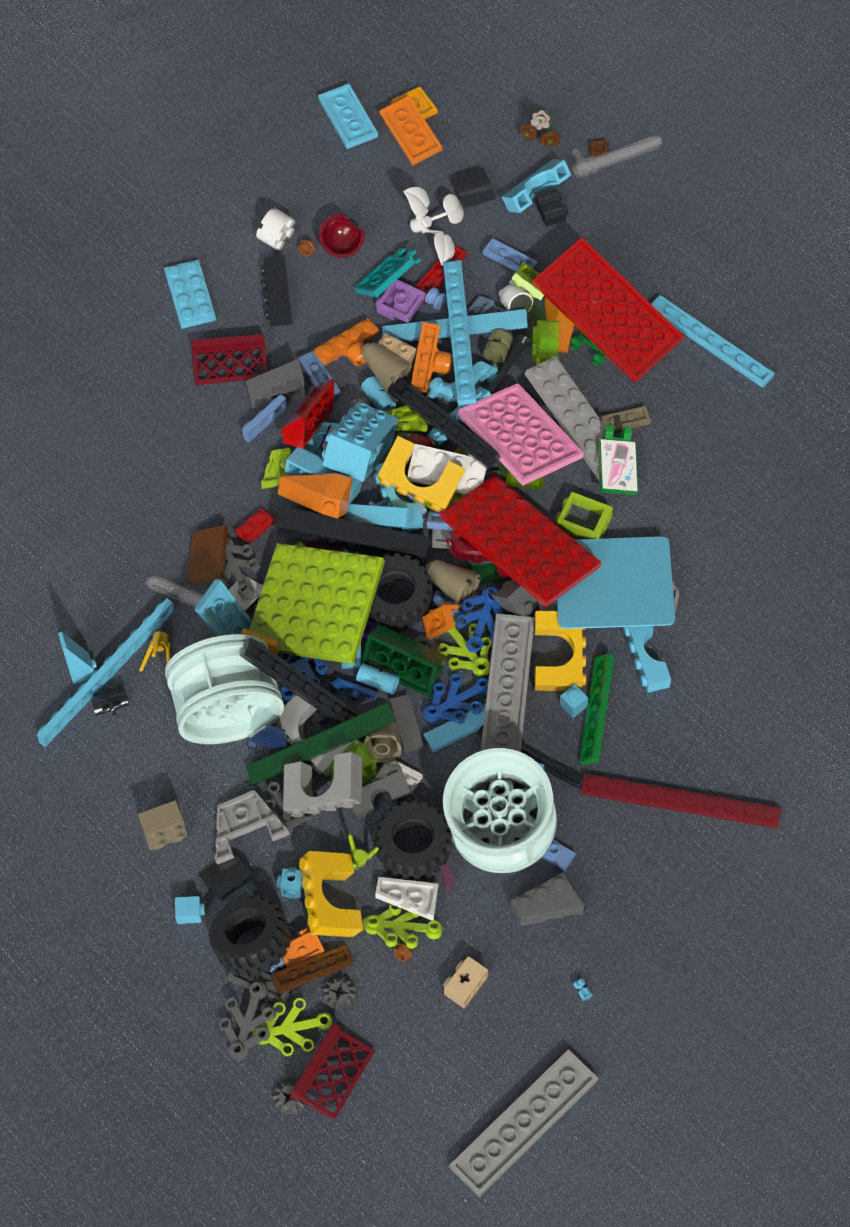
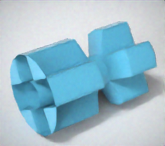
[573,978,592,1001]

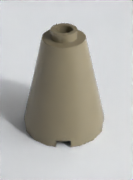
[362,342,412,392]
[426,559,480,607]
[362,711,402,763]

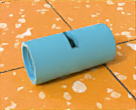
[361,376,396,411]
[356,663,400,695]

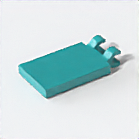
[353,248,421,298]

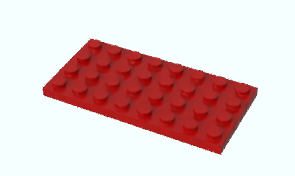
[532,237,685,384]
[440,475,601,607]

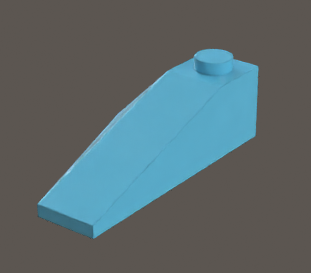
[58,632,98,684]

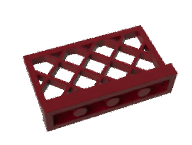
[191,334,267,385]
[290,1023,375,1121]

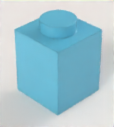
[560,684,588,718]
[175,896,205,924]

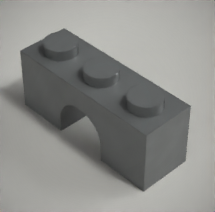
[352,770,413,819]

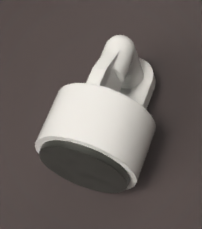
[498,280,533,313]

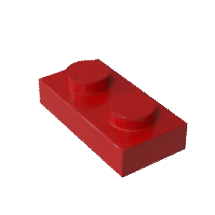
[234,508,275,545]

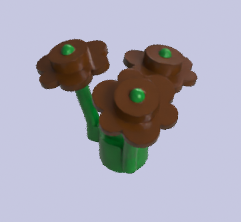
[519,109,560,147]

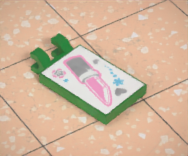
[598,425,638,495]

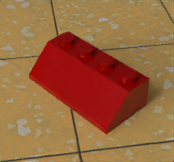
[281,378,334,449]

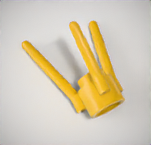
[139,631,171,671]

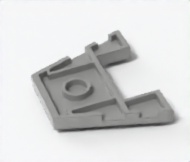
[215,790,290,864]

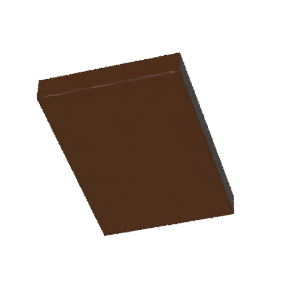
[188,525,228,585]

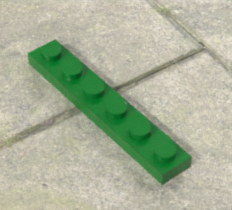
[579,653,614,765]

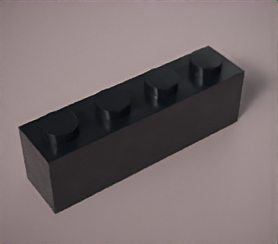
[261,255,292,326]

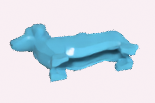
[426,361,498,403]

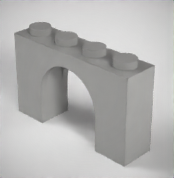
[274,695,361,776]
[283,752,362,817]

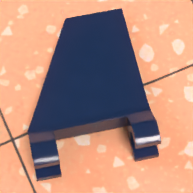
[248,724,290,752]

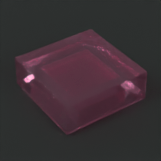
[440,864,453,891]

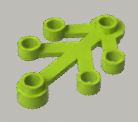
[438,619,492,677]
[363,904,442,948]
[253,998,332,1057]

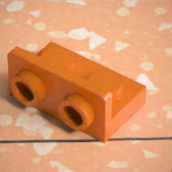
[423,602,459,639]
[281,927,325,968]

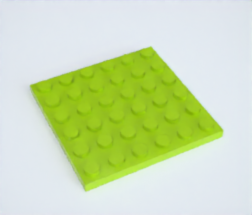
[249,543,385,664]

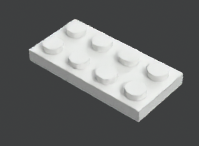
[407,444,486,495]

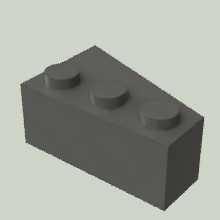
[246,359,305,409]
[491,579,539,617]
[510,873,584,926]

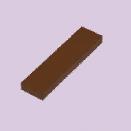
[270,945,354,994]

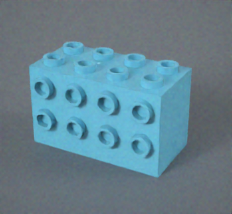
[322,402,399,482]

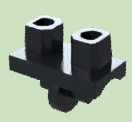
[91,685,129,716]

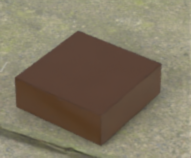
[589,140,609,159]

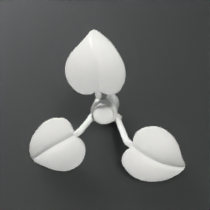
[403,187,464,266]

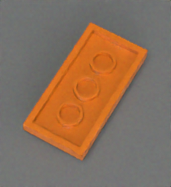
[379,96,442,166]

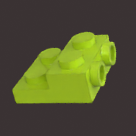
[512,262,544,300]

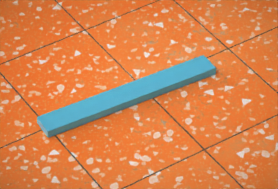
[651,295,775,388]
[383,309,528,342]

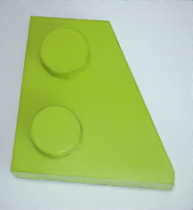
[385,406,427,432]
[261,447,291,489]

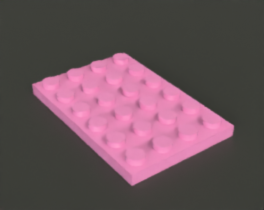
[458,383,584,486]

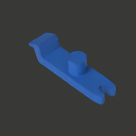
[330,677,377,701]

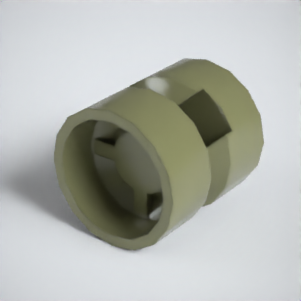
[483,329,513,364]

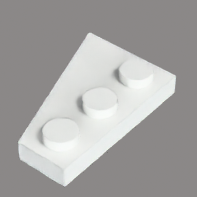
[376,877,438,921]

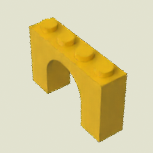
[378,436,466,513]
[534,611,586,691]
[299,851,363,937]

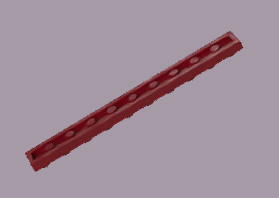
[581,774,781,829]

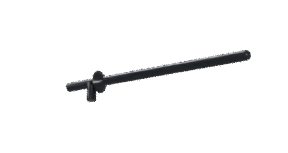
[464,317,541,431]

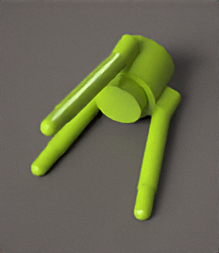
[348,834,379,870]

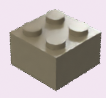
[137,800,187,850]

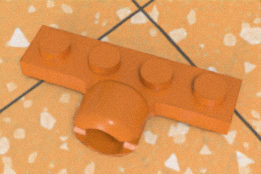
[314,318,380,366]
[411,322,453,396]

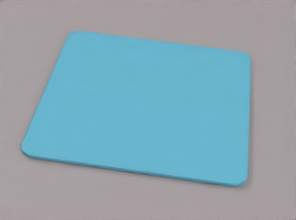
[557,537,675,629]

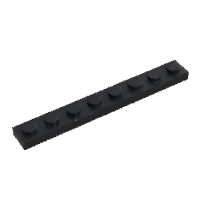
[388,378,501,470]
[240,638,361,724]

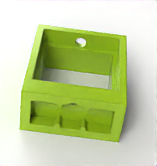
[555,492,613,539]

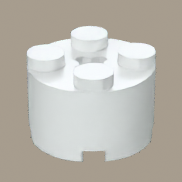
[256,208,295,251]

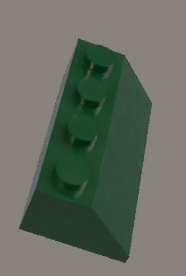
[361,624,447,697]

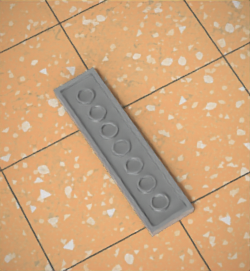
[525,356,638,482]
[481,614,535,752]
[449,1049,599,1197]

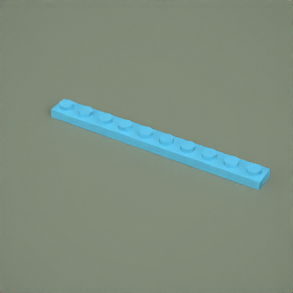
[443,260,477,406]
[37,598,174,747]

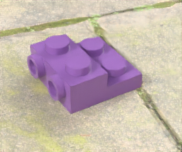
[376,280,426,323]

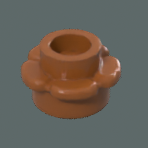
[298,240,316,256]
[393,943,412,962]

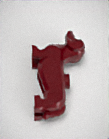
[446,531,510,579]

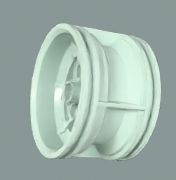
[165,634,284,744]
[443,748,557,873]

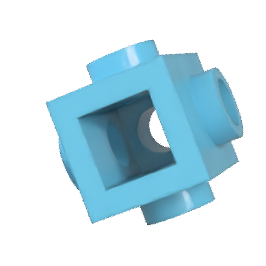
[277,867,304,898]

